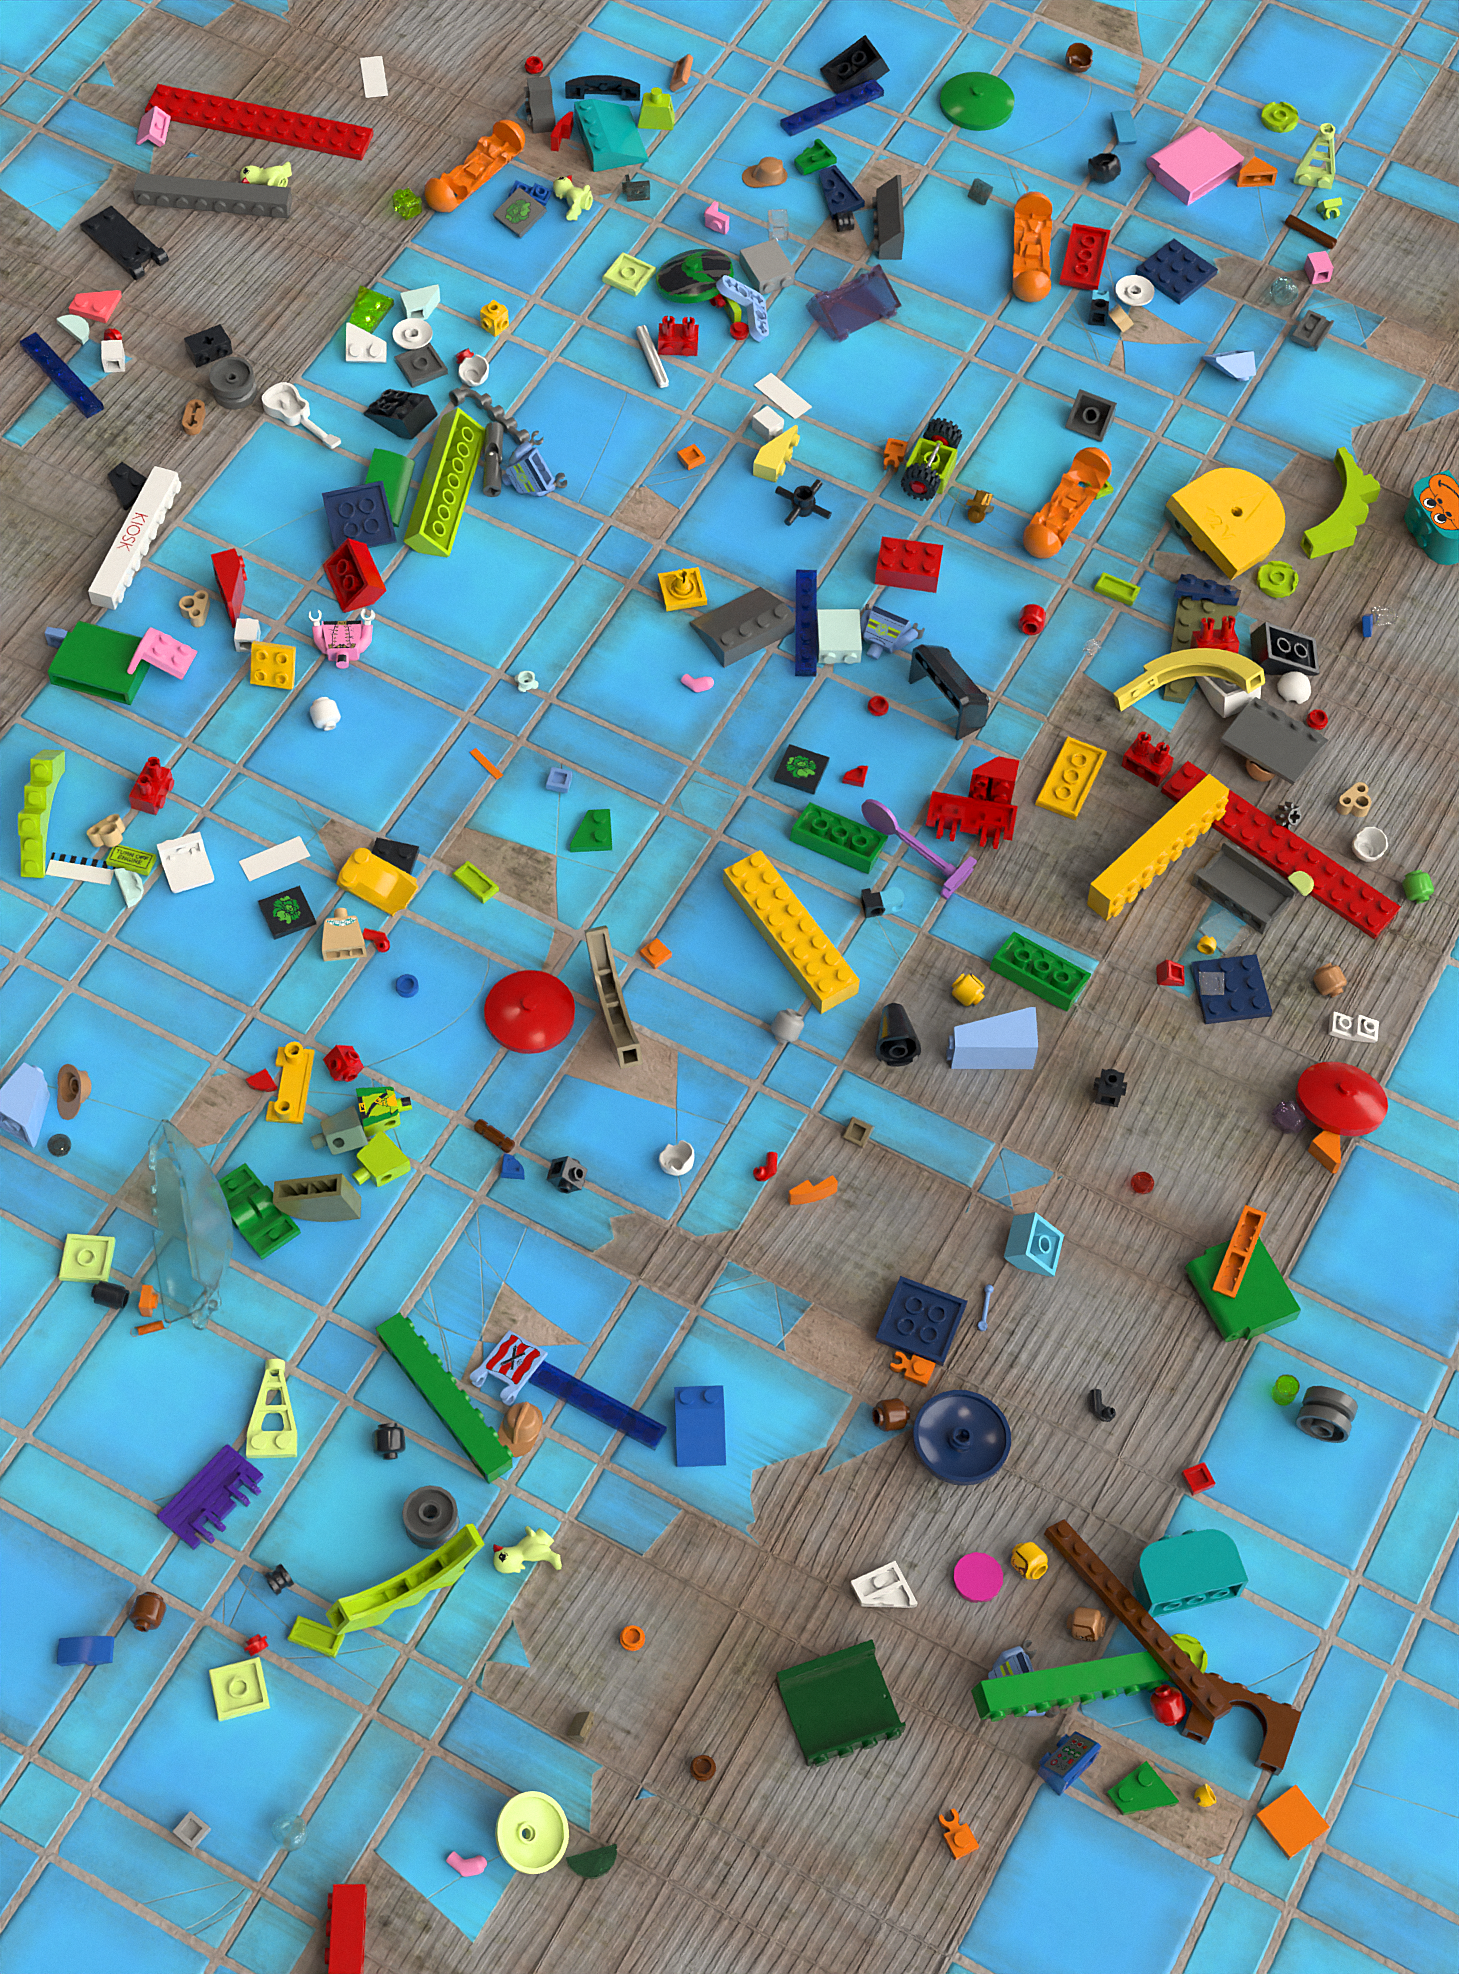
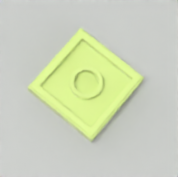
[602,252,656,297]
[59,1234,116,1283]
[209,1657,270,1722]

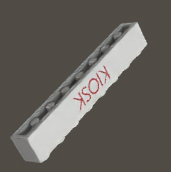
[88,466,181,610]

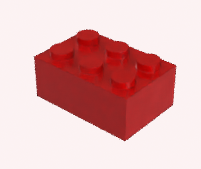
[875,536,944,593]

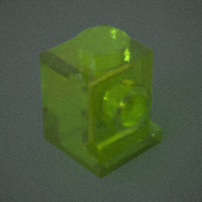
[392,188,422,221]

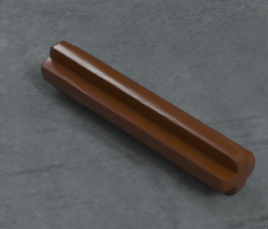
[1285,214,1337,249]

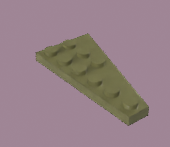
[1163,596,1241,704]

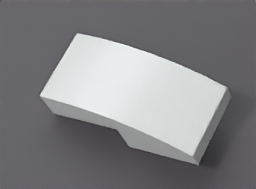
[1328,1011,1379,1043]

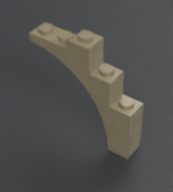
[584,925,643,1069]

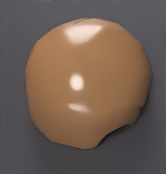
[1246,758,1276,782]

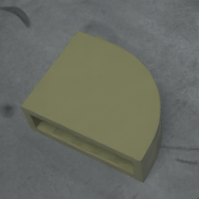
[273,1173,362,1222]

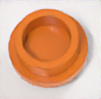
[620,1625,645,1651]

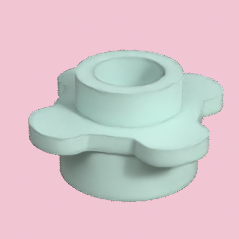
[514,671,538,692]

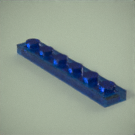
[780,79,884,137]
[19,332,104,419]
[795,569,817,677]
[528,1360,667,1451]

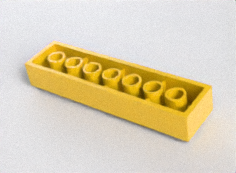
[1087,774,1229,921]
[723,850,860,1014]

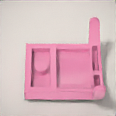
[127,627,197,680]

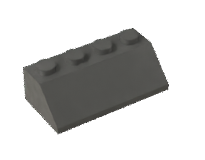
[872,175,905,260]

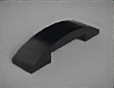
[565,75,640,101]

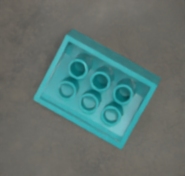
[574,99,649,172]

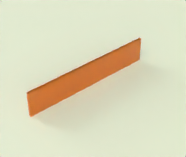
[470,748,503,780]

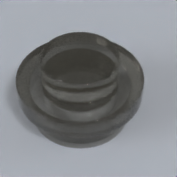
[47,1134,72,1157]

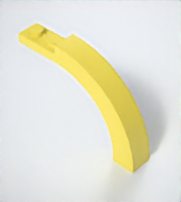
[1113,648,1265,711]

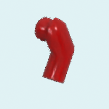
[362,928,390,953]
[753,1152,778,1182]

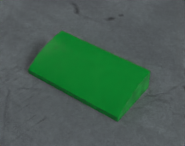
[365,448,415,527]
[789,802,888,874]
[989,932,1091,1012]

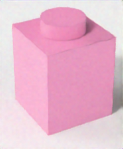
[1304,251,1334,285]

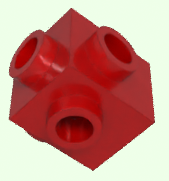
[323,1045,364,1082]

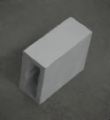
[739,239,795,295]

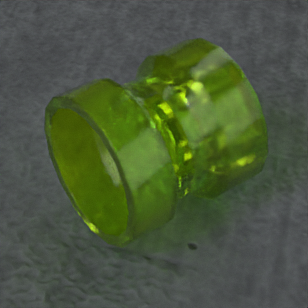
[1271,1374,1300,1406]

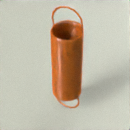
[130,1319,171,1337]

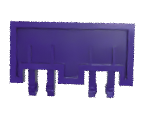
[157,1444,264,1550]

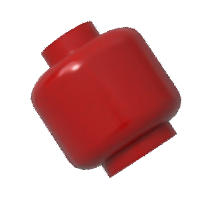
[1018,604,1046,635]
[1149,1685,1187,1726]

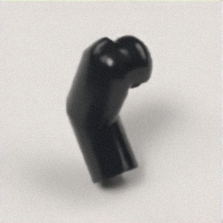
[1090,1389,1116,1422]

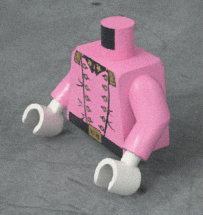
[309,609,375,669]

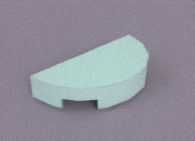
[56,315,90,345]
[114,868,144,908]

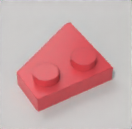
[69,290,122,323]

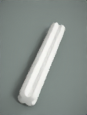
[636,325,669,388]

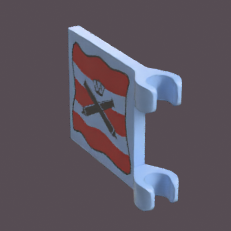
[470,1330,548,1406]

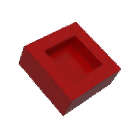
[1181,1462,1216,1496]

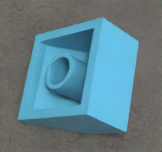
[1004,1212,1064,1277]

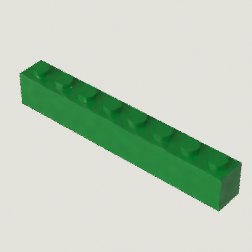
[375,1312,514,1484]
[971,1651,1170,1722]

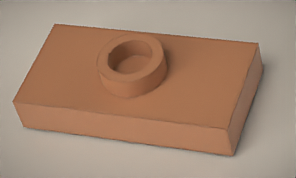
[670,54,694,92]

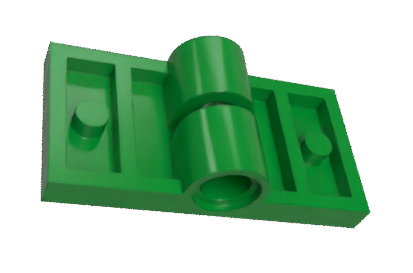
[206,1163,301,1260]

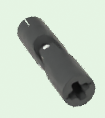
[483,422,503,497]

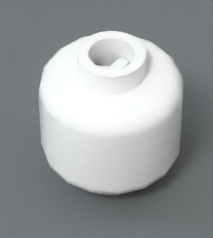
[309,697,341,731]

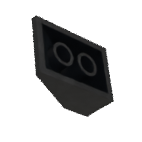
[820,35,890,94]
[1250,622,1320,676]

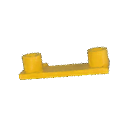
[266,1042,315,1124]

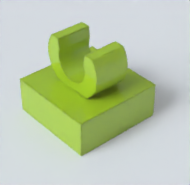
[1316,197,1343,220]

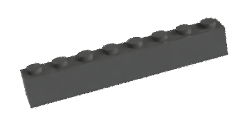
[133,173,292,218]

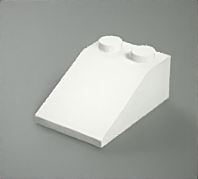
[1195,676,1261,718]

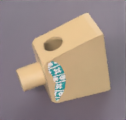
[322,908,367,962]

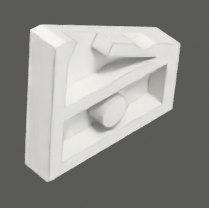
[850,1561,918,1608]

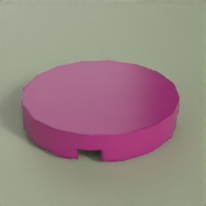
[953,1552,1003,1603]

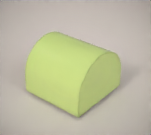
[1288,871,1314,896]

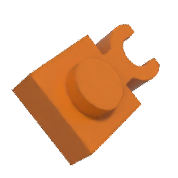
[883,438,908,472]
[890,1352,936,1387]
[938,1808,979,1861]

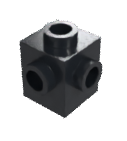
[1093,1069,1127,1108]
[546,1156,588,1194]

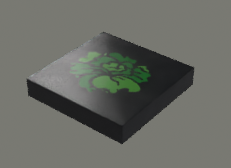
[774,744,830,795]
[258,885,316,940]

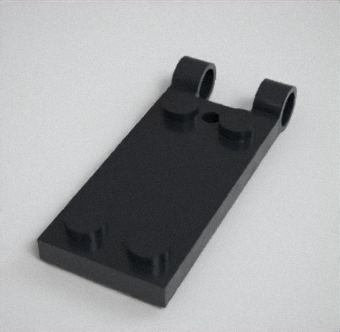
[80,205,169,280]

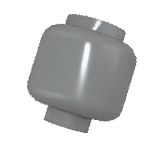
[771,1008,804,1044]

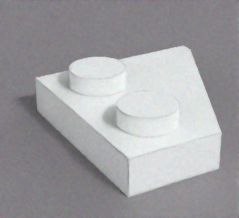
[346,322,387,363]

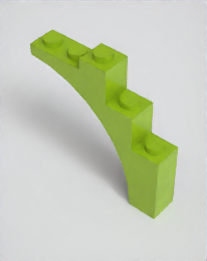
[1300,446,1381,559]
[18,749,65,878]
[325,1523,485,1635]

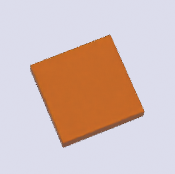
[1255,1785,1330,1860]

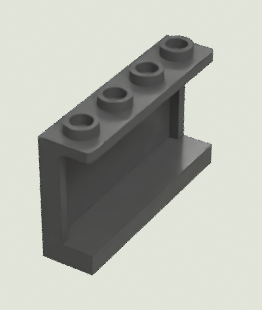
[1191,840,1297,935]

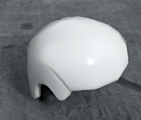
[458,354,489,387]
[1277,672,1311,704]
[1352,827,1388,862]
[658,1140,695,1176]

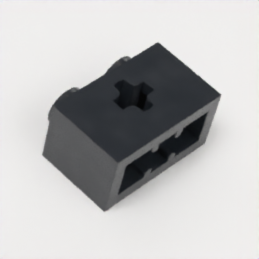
[184,324,233,368]

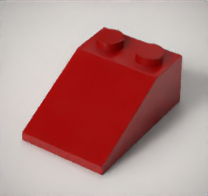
[211,548,247,628]

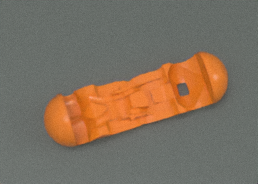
[424,120,525,213]
[1012,191,1053,302]
[1023,447,1112,559]

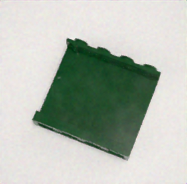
[776,1639,906,1767]

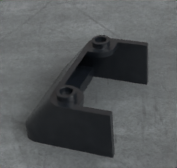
[908,644,989,741]

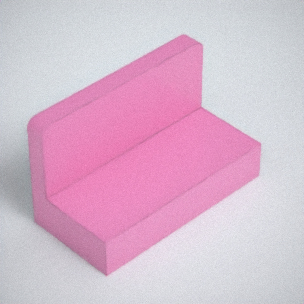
[136,106,170,147]

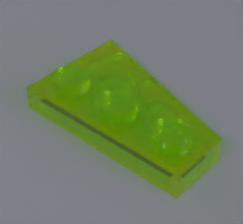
[349,285,394,334]

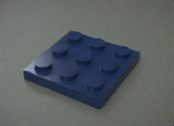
[1135,238,1218,305]
[322,480,397,551]
[1190,954,1272,1024]
[875,1276,968,1366]

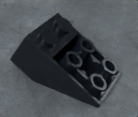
[363,389,438,440]

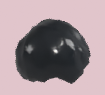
[1088,152,1121,184]

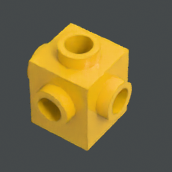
[480,300,509,337]

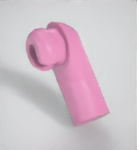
[681,674,714,693]
[446,1851,487,1877]

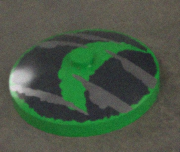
[656,249,734,304]

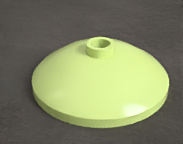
[495,1791,569,1874]

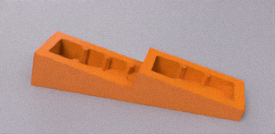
[1212,1205,1267,1299]

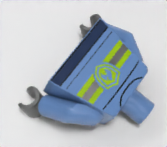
[502,430,567,497]
[860,604,925,660]
[988,1640,1060,1718]

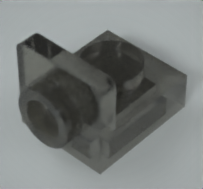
[622,174,650,202]

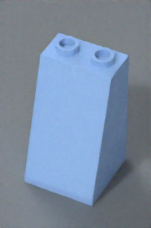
[946,1007,1038,1069]

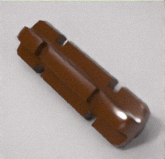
[474,1119,515,1153]

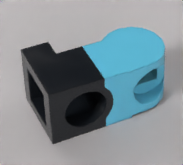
[1088,290,1109,326]
[860,887,904,918]

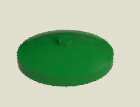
[940,72,1015,131]

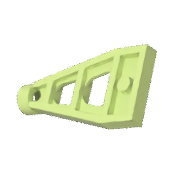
[1293,123,1335,189]
[246,1359,298,1459]

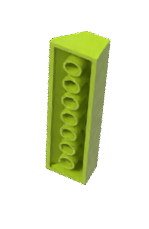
[403,407,485,558]

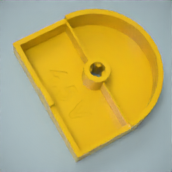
[1165,468,1285,580]

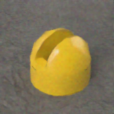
[1197,935,1217,955]
[1194,1784,1217,1807]

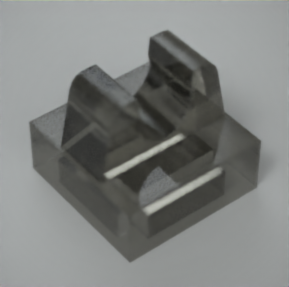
[967,178,993,205]

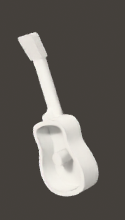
[262,382,341,449]

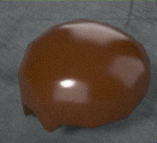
[1065,43,1093,73]

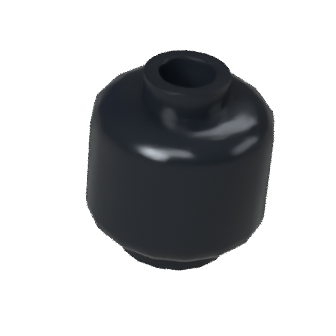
[372,1423,406,1460]

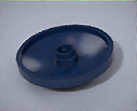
[912,1390,1011,1486]

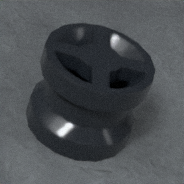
[835,210,854,232]
[263,1563,294,1596]

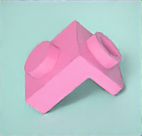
[704,201,729,235]

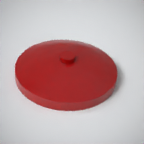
[484,970,575,1054]
[1295,1062,1388,1136]

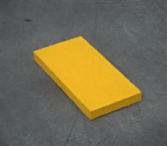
[1035,736,1107,821]

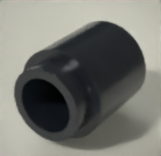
[91,1280,130,1310]

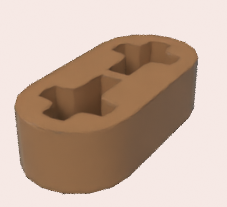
[182,399,206,435]

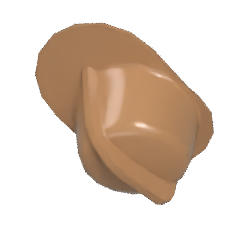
[742,157,788,188]
[57,1064,91,1120]
[497,1401,543,1457]

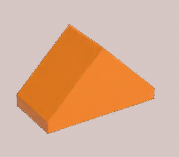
[1236,156,1278,187]
[1308,1130,1341,1174]

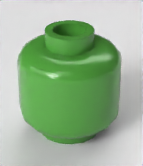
[1402,870,1434,904]

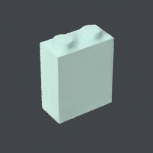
[816,609,862,664]

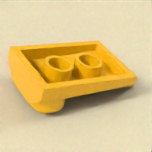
[336,847,418,916]

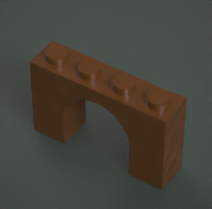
[1181,1672,1302,1776]

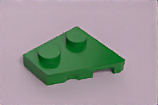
[794,138,837,175]
[570,809,612,852]
[1106,1761,1179,1815]

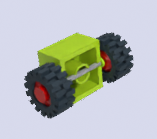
[901,418,962,501]

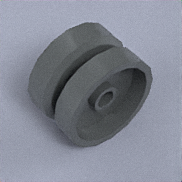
[209,356,257,410]
[1296,1386,1358,1443]
[402,1485,460,1550]

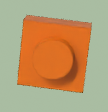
[677,444,705,470]
[640,938,672,969]
[139,1285,158,1317]

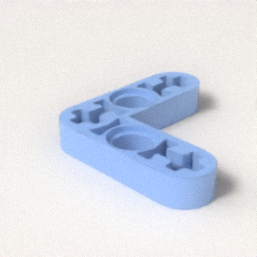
[716,275,769,342]

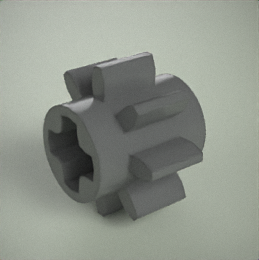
[1274,801,1302,830]

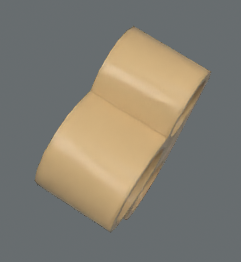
[1108,304,1134,333]
[179,590,210,628]
[1336,782,1372,817]
[87,814,125,847]

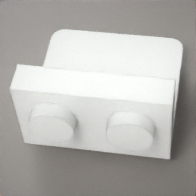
[157,832,214,893]

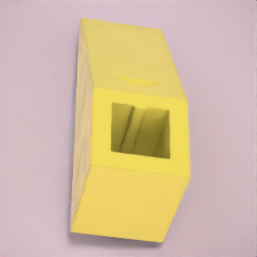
[753,425,800,483]

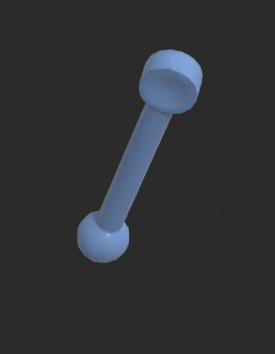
[978,1284,994,1332]

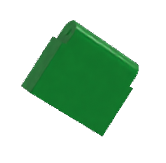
[47,621,150,706]
[1184,1237,1301,1342]

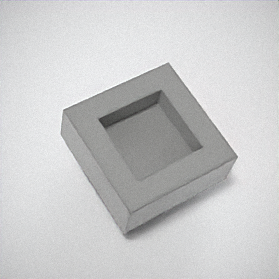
[172,1811,211,1850]

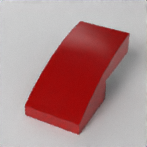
[551,112,574,152]

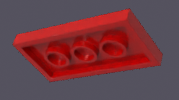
[1059,223,1111,291]

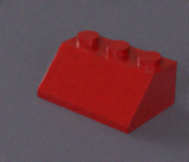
[323,538,387,613]

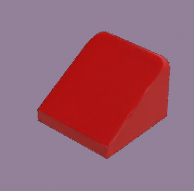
[1156,959,1185,986]

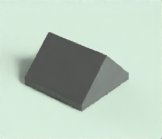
[1065,389,1117,442]

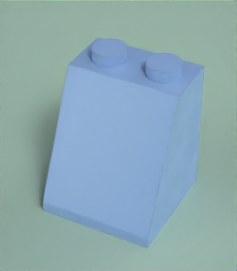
[0,1062,50,1148]

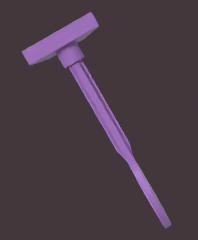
[861,799,977,900]

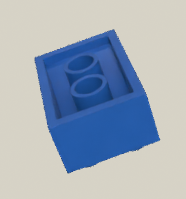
[674,1385,726,1467]

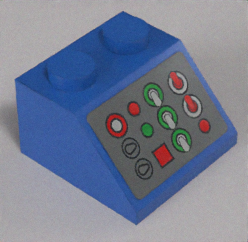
[1037,1731,1102,1796]

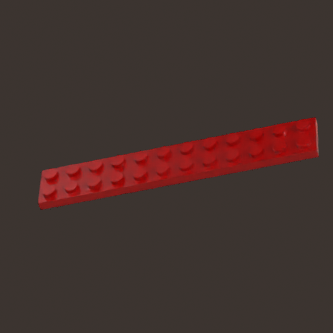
[145,84,374,161]
[1161,761,1401,940]

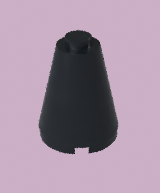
[875,1003,921,1067]

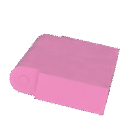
[1146,126,1244,206]

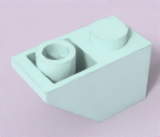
[400,284,440,320]

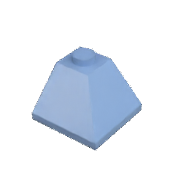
[1202,349,1256,381]

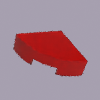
[709,293,726,309]
[842,765,868,787]
[245,1068,277,1092]

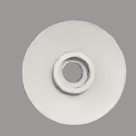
[1115,275,1155,306]
[393,318,433,349]

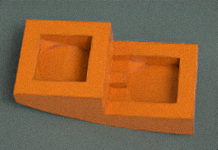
[788,1175,838,1205]

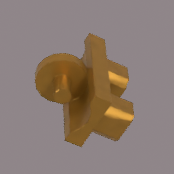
[966,490,994,523]

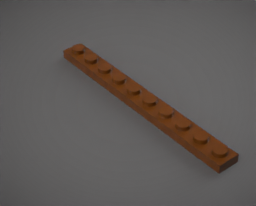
[1044,1519,1233,1723]

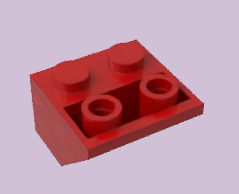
[968,756,1020,805]

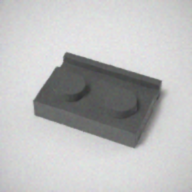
[1291,310,1334,352]

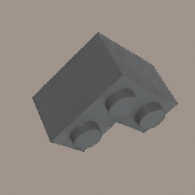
[524,76,556,134]

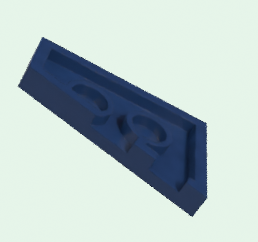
[819,165,865,220]
[1173,574,1242,606]

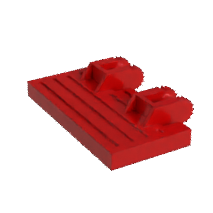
[926,791,1018,850]

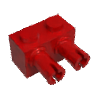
[658,316,699,356]
[1190,616,1240,654]
[1121,731,1174,788]
[128,757,175,816]

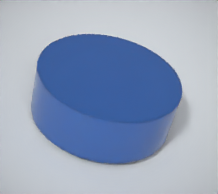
[396,974,419,998]

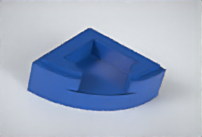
[1362,614,1373,637]
[501,1153,525,1180]

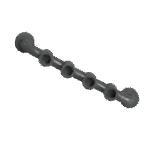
[449,388,530,454]

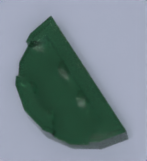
[566,1844,617,1880]

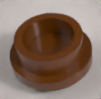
[690,1755,716,1782]

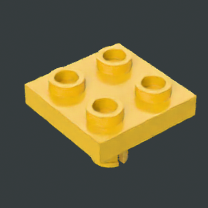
[658,567,707,612]
[250,641,296,690]

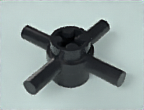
[775,479,832,526]

